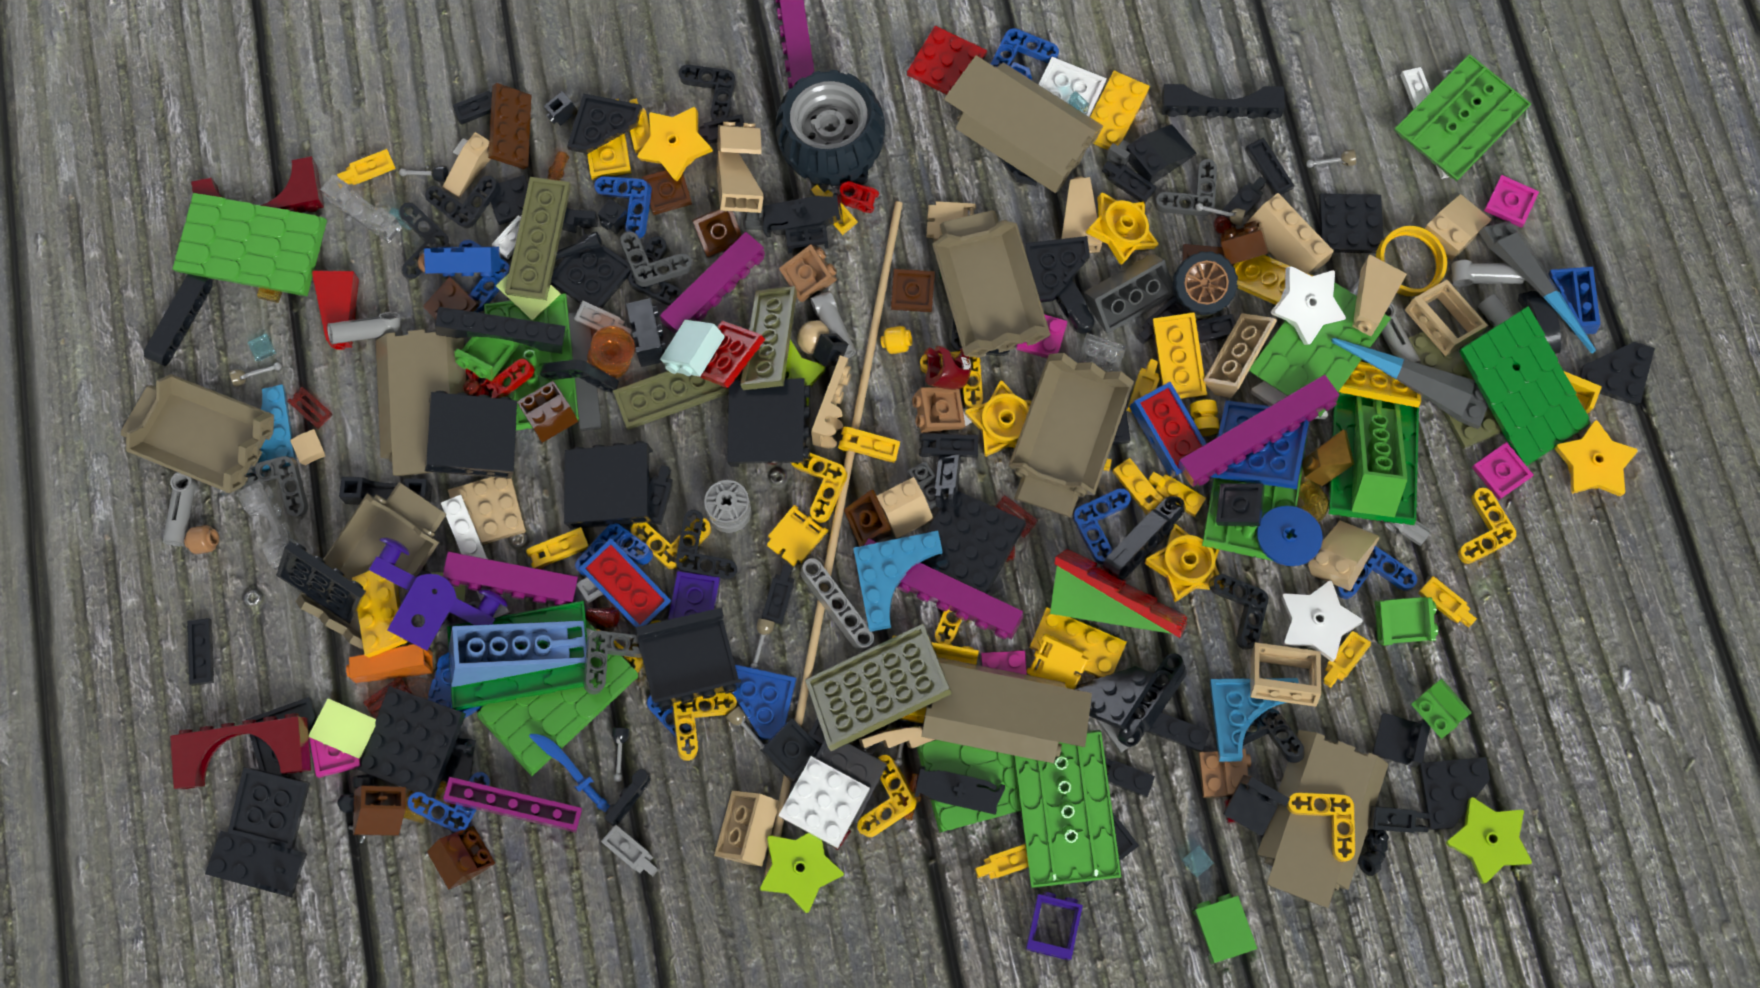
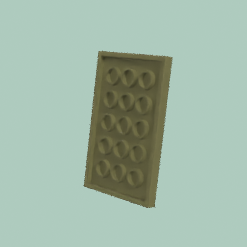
[805,624,952,751]

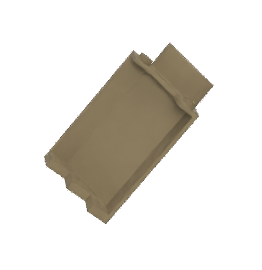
[944,55,1103,193]
[932,210,1050,358]
[376,329,467,476]
[1008,353,1134,518]
[121,374,274,493]
[295,482,447,650]
[921,657,1092,763]
[1257,730,1388,908]

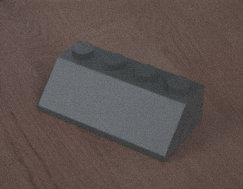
[1084,253,1174,334]

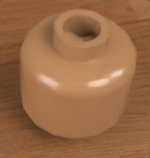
[184,525,219,554]

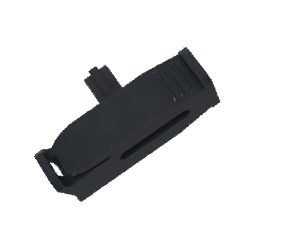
[763,193,843,238]
[914,766,1005,815]

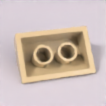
[714,791,780,867]

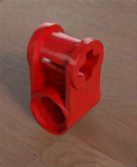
[839,181,879,213]

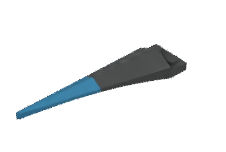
[1479,221,1596,354]
[1331,338,1488,429]

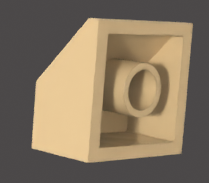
[717,122,761,154]
[877,477,934,539]

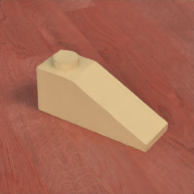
[443,132,491,198]

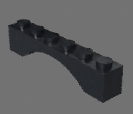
[1161,84,1285,119]
[435,307,565,354]

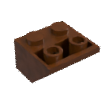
[1221,221,1268,265]
[517,381,579,443]
[353,786,406,836]
[427,826,495,890]

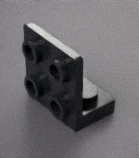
[1372,713,1430,768]
[1223,775,1290,836]

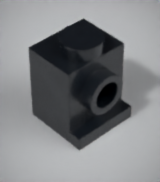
[544,91,578,126]

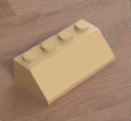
[1247,193,1334,275]
[1203,313,1277,398]

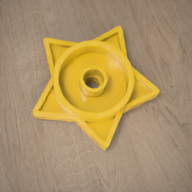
[637,107,713,181]
[1086,192,1158,265]
[965,381,1032,457]
[1554,420,1638,497]
[1145,524,1224,602]

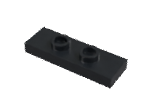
[1245,137,1295,195]

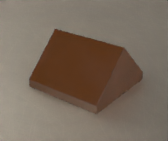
[692,208,742,257]
[844,490,891,546]

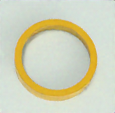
[1376,226,1447,297]

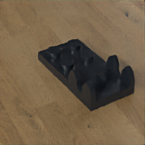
[205,830,307,898]

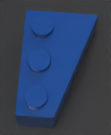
[424,246,500,276]
[1548,267,1601,335]

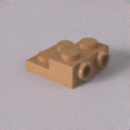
[779,244,837,302]
[912,388,966,433]
[1199,749,1252,798]

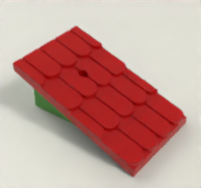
[1050,549,1187,638]

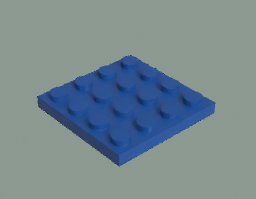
[1211,400,1309,489]

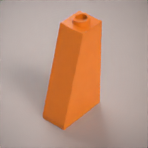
[346,644,434,683]

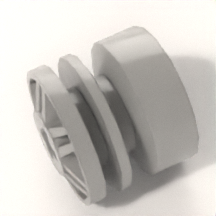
[704,480,752,533]

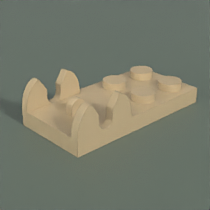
[811,356,851,449]

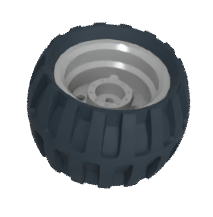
[776,70,885,186]

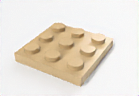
[448,477,526,545]

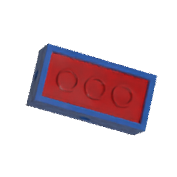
[1129,382,1206,478]
[579,538,671,628]

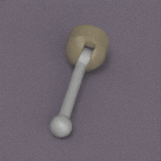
[1306,149,1356,168]
[1195,203,1245,226]
[229,362,282,387]
[750,618,775,669]
[726,706,766,750]

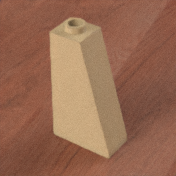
[716,151,764,213]
[1061,176,1102,253]
[1352,254,1407,336]

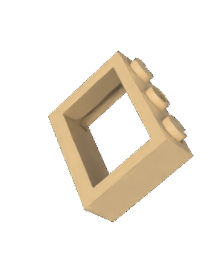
[1405,280,1488,356]
[1250,642,1321,707]

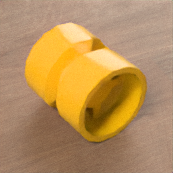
[1189,400,1220,437]

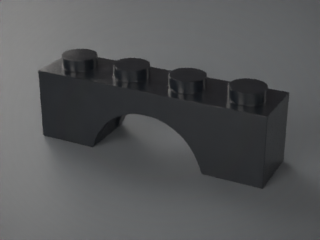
[339,477,432,505]

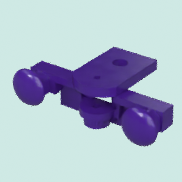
[369,538,508,651]

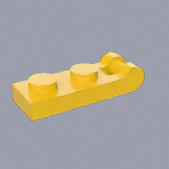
[838,427,900,463]
[1112,458,1164,515]
[526,527,589,569]

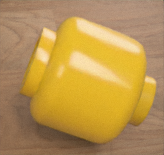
[881,326,912,354]

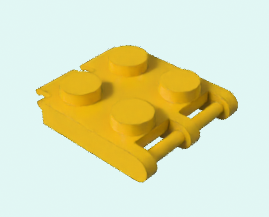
[767,505,828,566]
[1026,634,1089,689]

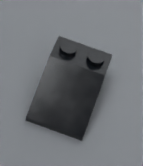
[1126,124,1197,184]

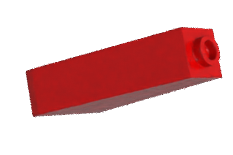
[312,271,359,350]

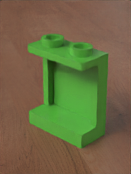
[454,337,519,381]
[1374,596,1438,645]
[1411,679,1472,739]
[1192,894,1257,964]

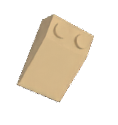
[1425,194,1492,261]
[1308,521,1380,591]

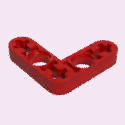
[466,359,534,399]

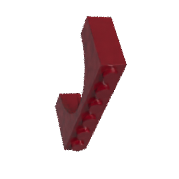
[191,156,324,213]
[170,713,311,790]

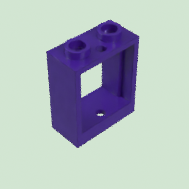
[1025,892,1083,961]

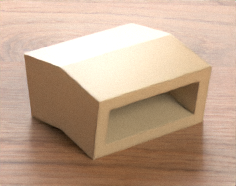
[290,429,325,465]

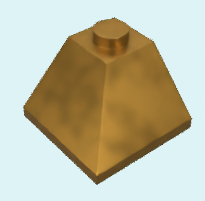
[1302,430,1354,486]

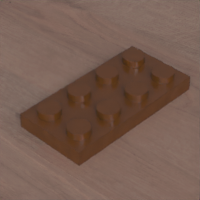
[488,83,532,169]

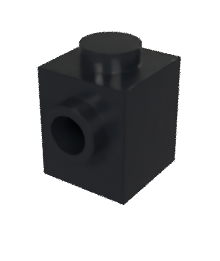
[598,198,627,234]
[813,333,849,367]

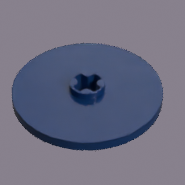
[1257,506,1323,566]

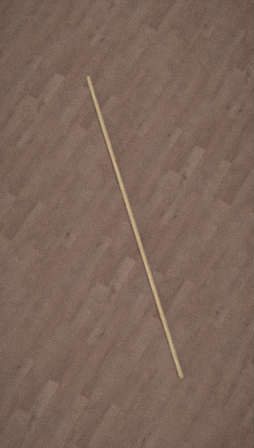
[764,201,903,878]

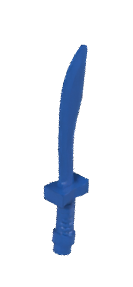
[529,734,610,812]

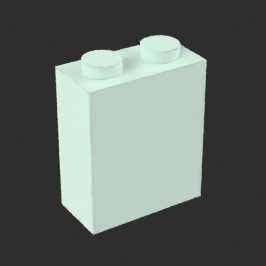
[660,320,725,376]

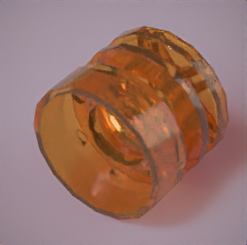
[587,326,635,379]

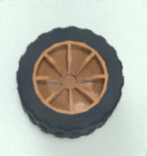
[1172,251,1238,315]

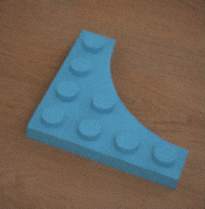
[246,384,296,475]
[853,531,943,632]
[1209,678,1299,762]

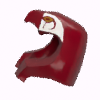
[924,346,971,390]

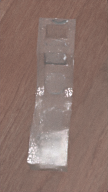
[320,174,401,243]
[236,481,296,570]

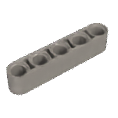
[800,559,874,651]

